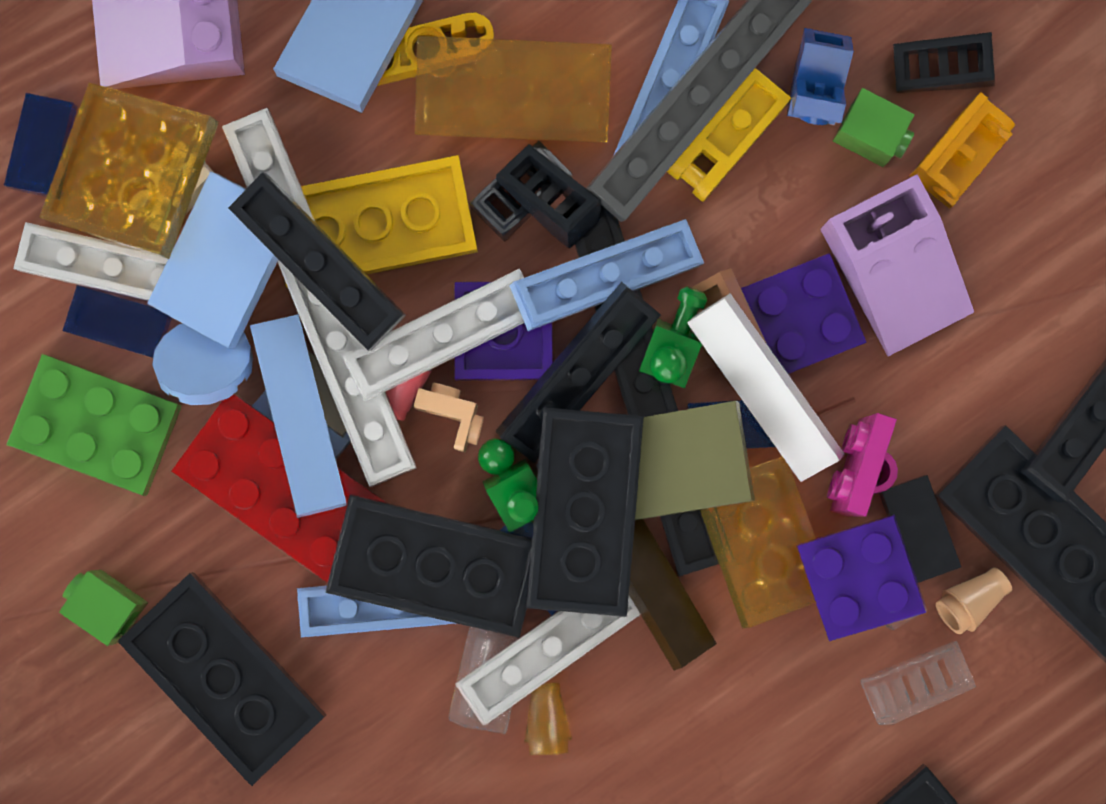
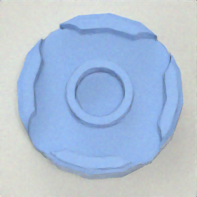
[152,323,253,405]

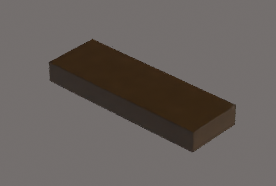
[629,519,717,671]

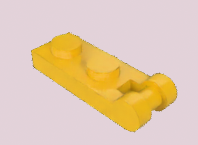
[667,68,791,202]

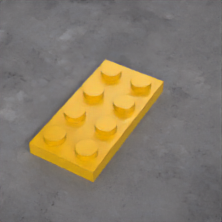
[285,155,478,288]

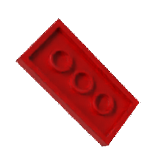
[171,394,387,583]

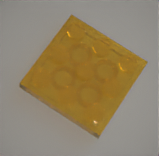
[39,82,219,259]

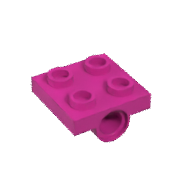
[827,413,898,517]

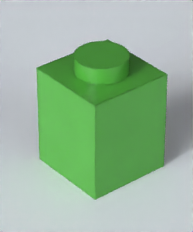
[833,88,915,167]
[59,569,148,646]

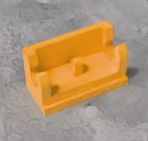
[909,92,1015,209]

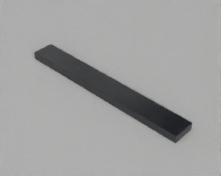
[566,205,726,577]

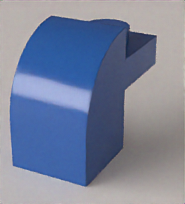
[787,28,854,125]

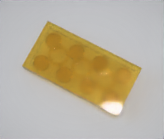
[415,36,612,143]

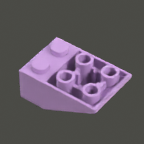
[820,174,974,357]

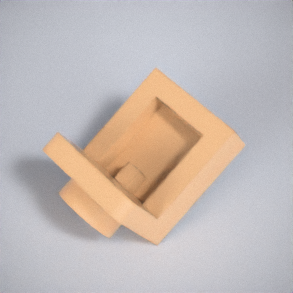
[414,383,484,453]

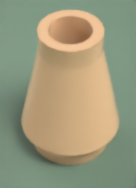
[936,567,1012,634]

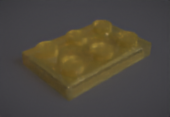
[700,456,816,629]

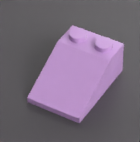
[92,0,245,91]

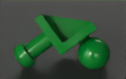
[639,287,708,388]
[478,438,538,533]

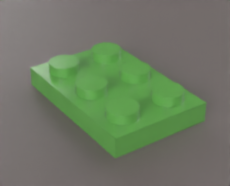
[6,354,182,496]

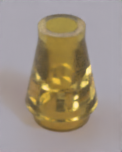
[524,683,573,756]

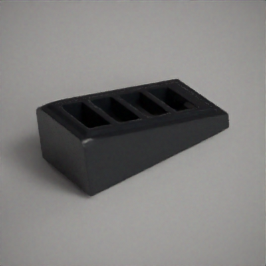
[893,32,995,93]
[470,141,573,242]
[496,144,601,248]

